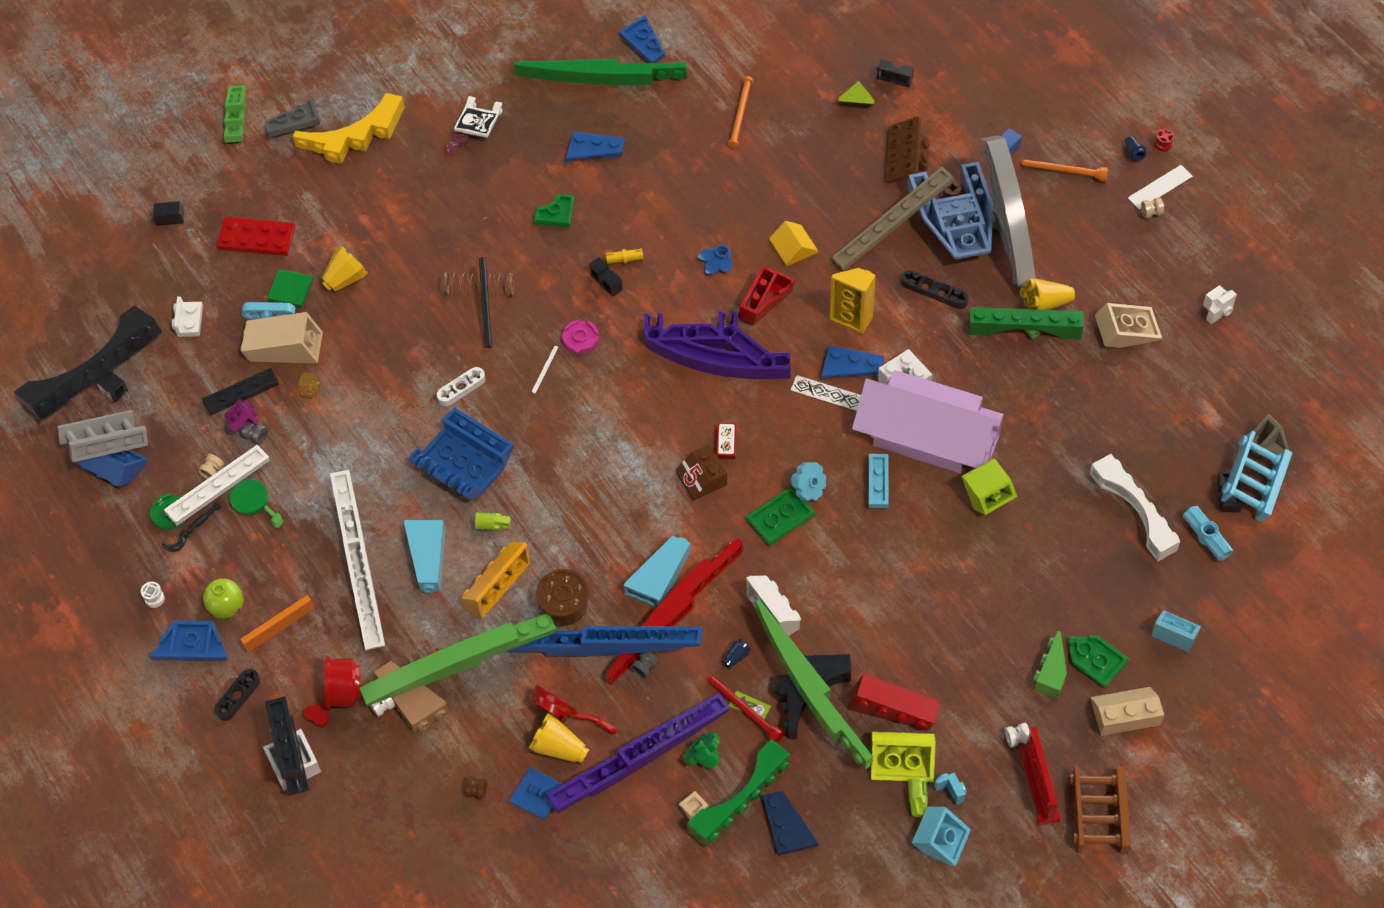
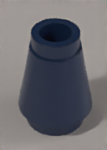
[1125,136,1146,161]
[722,639,751,669]

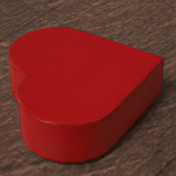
[303,702,329,727]

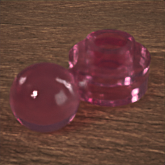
[444,131,469,155]

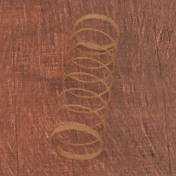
[443,271,514,296]

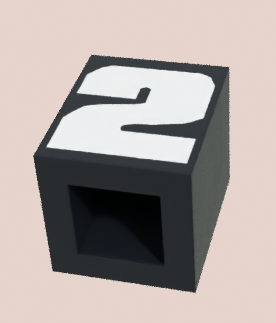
[95,371,128,403]

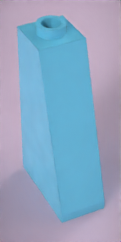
[404,520,446,593]
[624,536,691,608]

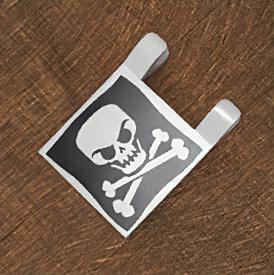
[454,96,502,138]

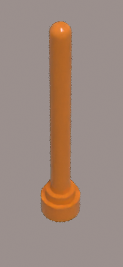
[1021,160,1108,182]

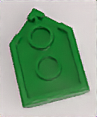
[1068,635,1129,688]

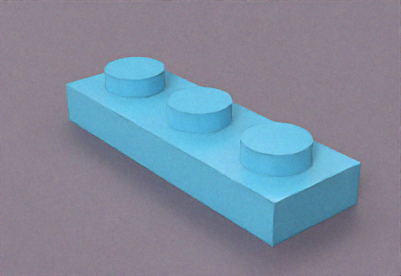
[869,454,889,508]

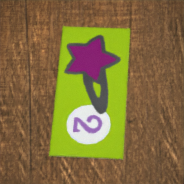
[729,691,771,719]

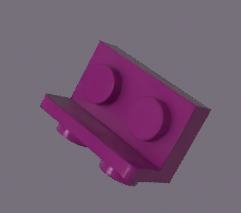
[224,399,259,432]

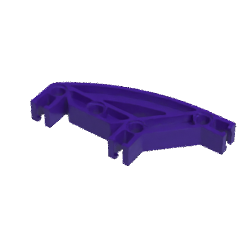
[644,311,791,379]

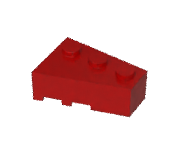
[737,265,796,325]

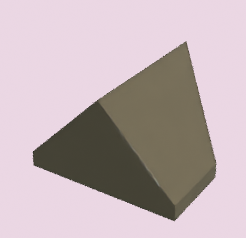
[1251,414,1290,455]

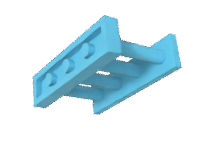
[1221,431,1292,522]

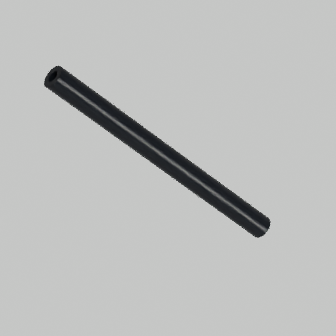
[479,257,492,348]

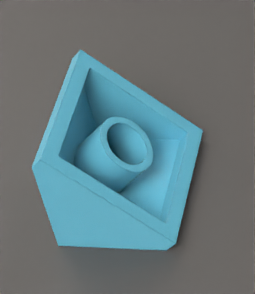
[1151,610,1201,653]

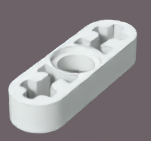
[437,367,485,406]

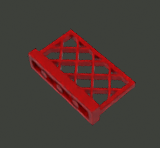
[1019,727,1060,826]

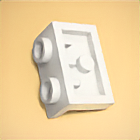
[172,297,203,337]

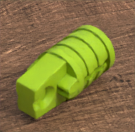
[475,512,511,531]
[908,778,928,818]

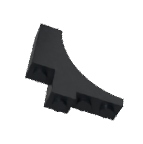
[774,654,851,739]

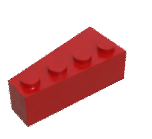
[846,674,940,730]

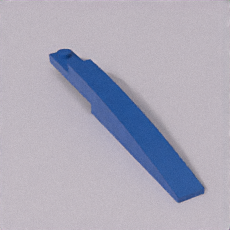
[506,626,703,656]

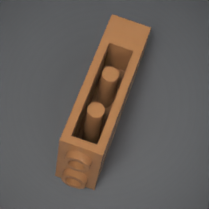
[374,661,449,734]

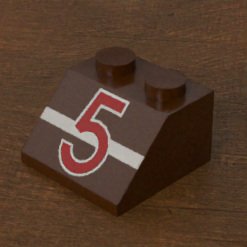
[675,444,727,501]

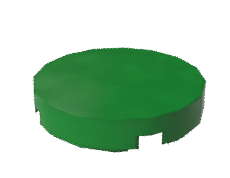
[230,479,269,516]
[150,494,187,530]

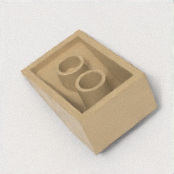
[1095,303,1162,348]

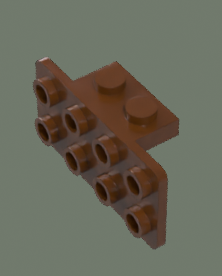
[885,117,930,183]

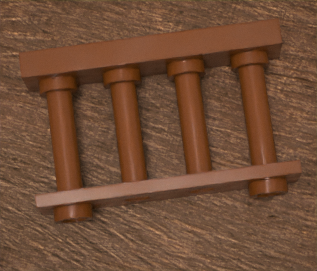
[1069,766,1131,854]

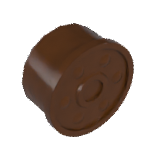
[536,569,589,626]

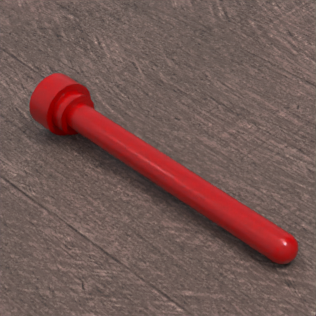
[708,676,785,743]

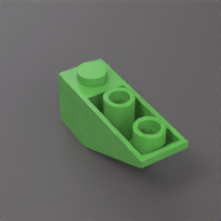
[1033,631,1067,699]

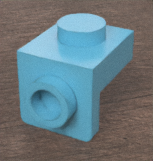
[934,773,967,805]

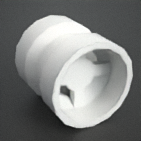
[141,582,165,608]
[370,698,396,717]
[1005,723,1030,748]

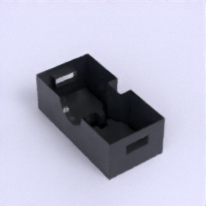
[876,59,914,88]
[589,257,623,297]
[1217,472,1243,512]

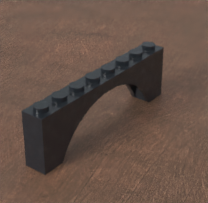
[14,305,162,420]

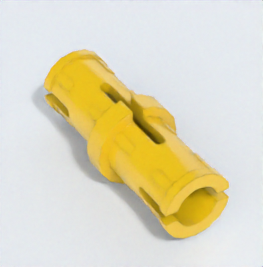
[606,248,643,265]

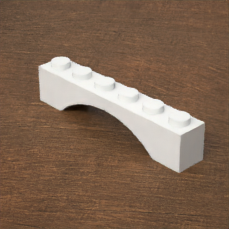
[1090,454,1180,561]

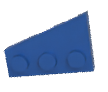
[619,15,665,63]
[566,131,625,163]
[821,345,884,380]

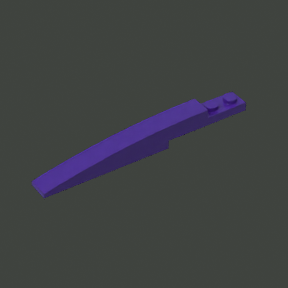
[546,693,730,813]

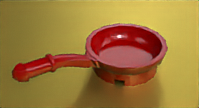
[531,684,617,735]

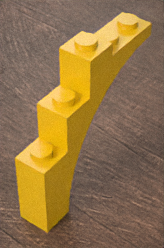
[293,93,405,164]

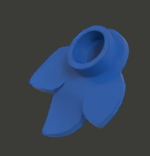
[697,245,732,275]

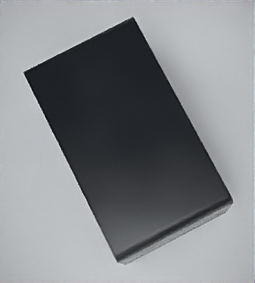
[153,201,184,226]

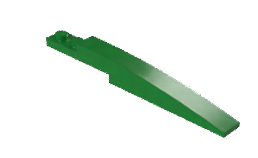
[514,59,687,85]

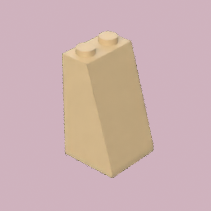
[241,312,323,364]

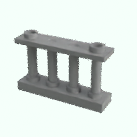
[57,410,148,462]

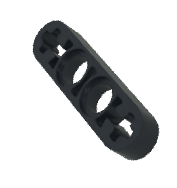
[901,270,969,309]

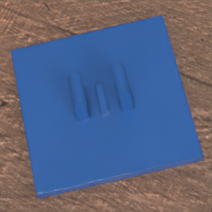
[509,767,563,820]

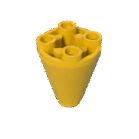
[1020,278,1075,310]
[529,713,589,764]

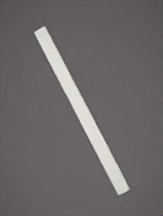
[532,346,558,393]

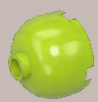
[203,578,244,619]

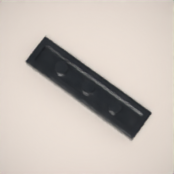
[202,368,279,416]

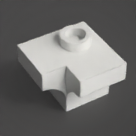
[1203,285,1237,324]

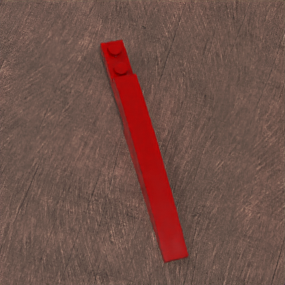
[606,538,744,686]

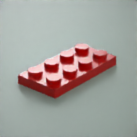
[217,217,296,256]

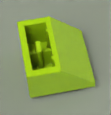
[961,458,1017,515]

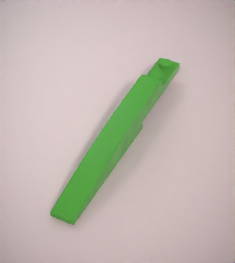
[756,599,873,769]
[360,613,557,706]

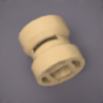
[1141,197,1164,219]
[198,454,224,479]

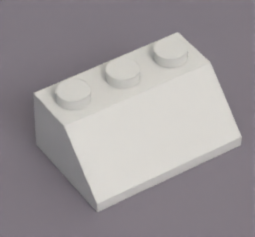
[746,576,801,636]

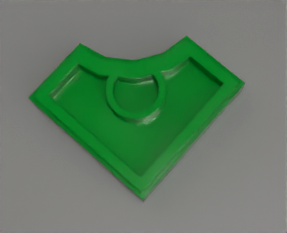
[534,194,575,228]

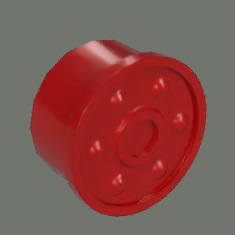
[324,656,361,710]

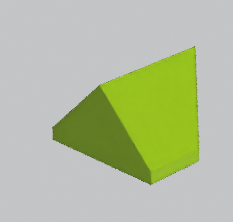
[839,81,875,104]

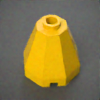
[321,245,368,292]

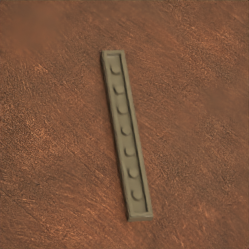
[831,167,954,271]

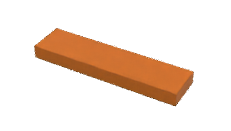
[240,595,315,653]

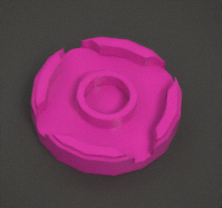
[562,320,599,354]

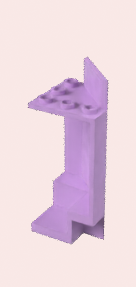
[852,370,1003,473]

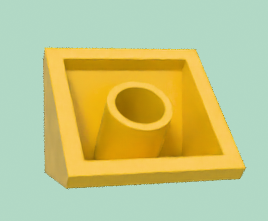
[769,221,818,266]

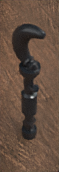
[162,502,221,552]

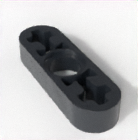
[215,669,260,721]

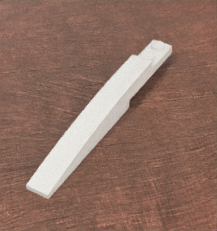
[330,470,385,651]

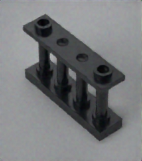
[265,696,309,796]

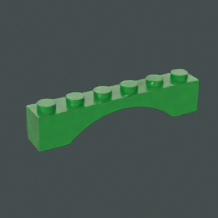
[969,307,1084,340]
[687,739,790,847]

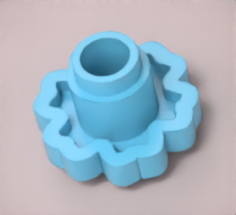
[791,462,826,501]

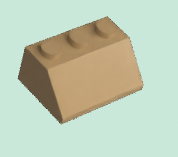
[1090,687,1164,736]

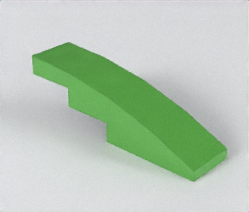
[224,85,246,142]

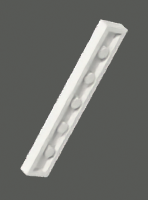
[164,445,270,526]

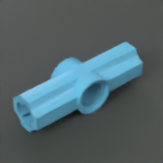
[1183,506,1233,561]

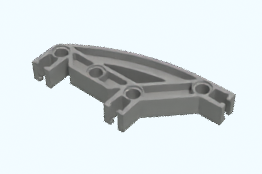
[980,135,1036,287]

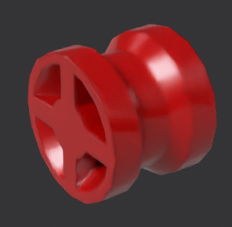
[1155,129,1174,151]

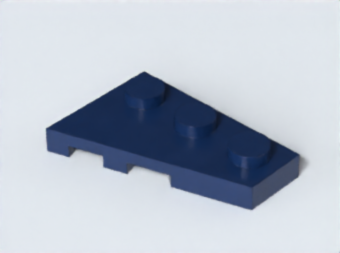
[762,791,819,856]

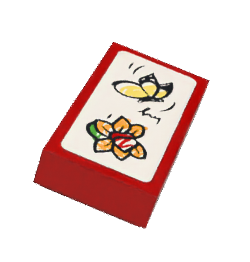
[716,423,737,459]

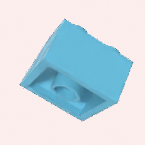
[912,807,971,866]

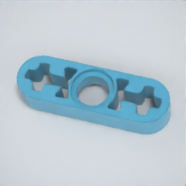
[241,302,296,319]

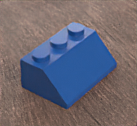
[75,450,148,487]

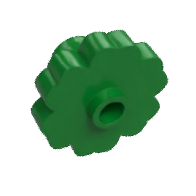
[683,732,721,770]

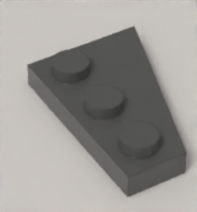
[265,97,320,137]

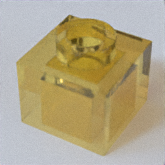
[297,372,321,399]

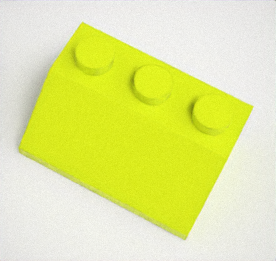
[871,732,935,782]

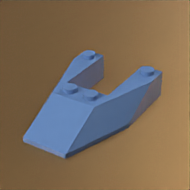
[908,162,993,260]

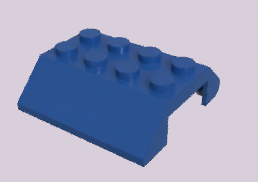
[409,407,514,500]

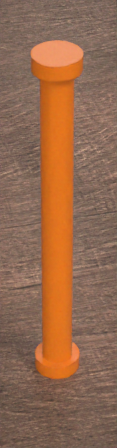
[728,76,753,148]

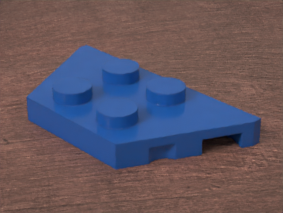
[150,621,228,661]

